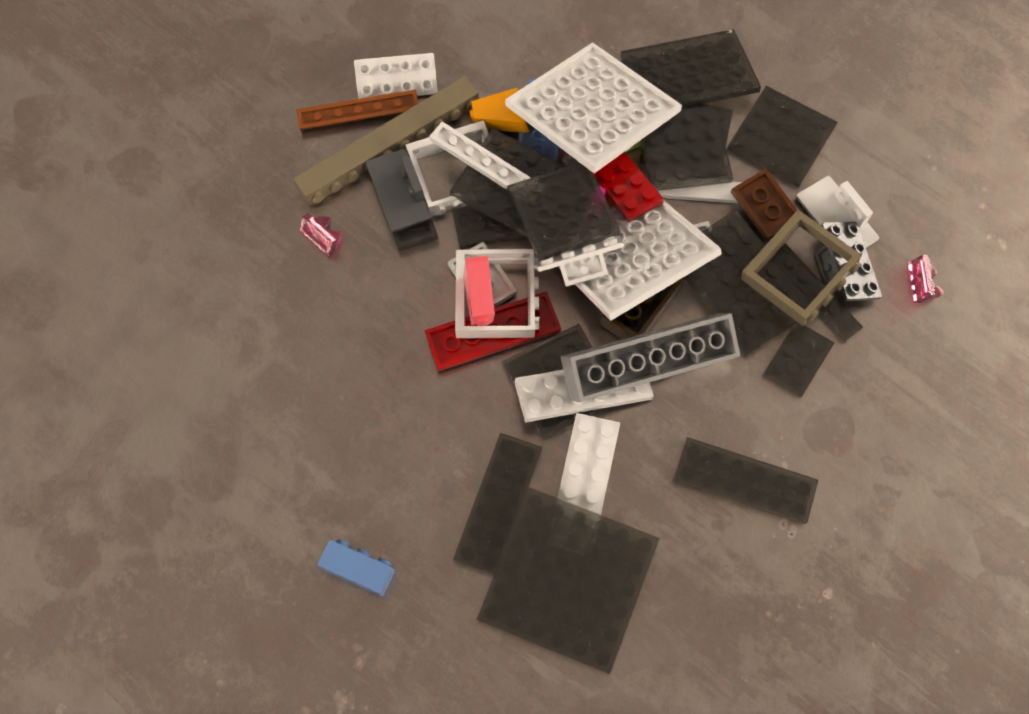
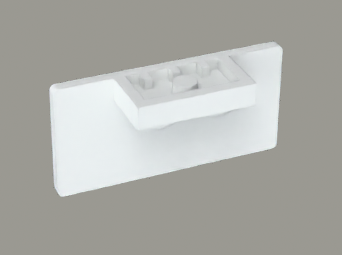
[354,53,438,99]
[796,176,880,248]
[537,234,624,286]

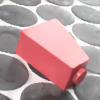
[463,256,495,326]

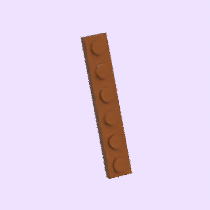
[296,89,418,131]

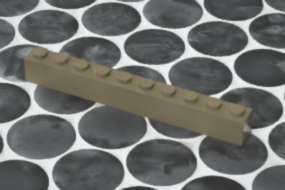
[293,76,479,206]

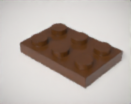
[731,168,797,241]

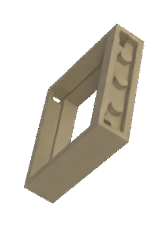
[741,210,862,326]

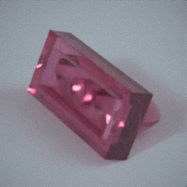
[300,213,342,256]
[908,255,944,303]

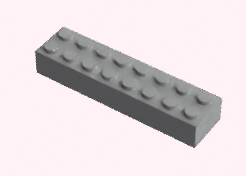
[560,313,740,402]

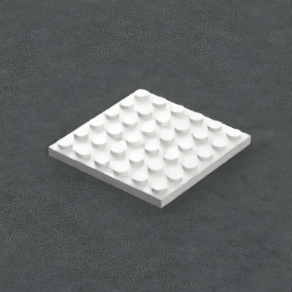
[505,43,682,173]
[542,201,721,321]

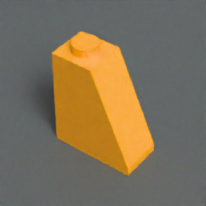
[470,87,529,133]

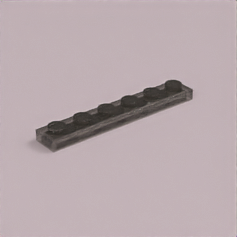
[760,238,863,342]

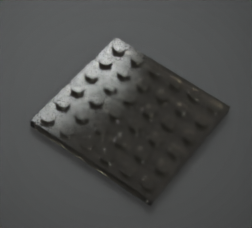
[476,487,660,674]

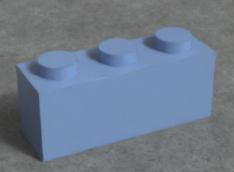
[317,539,395,597]

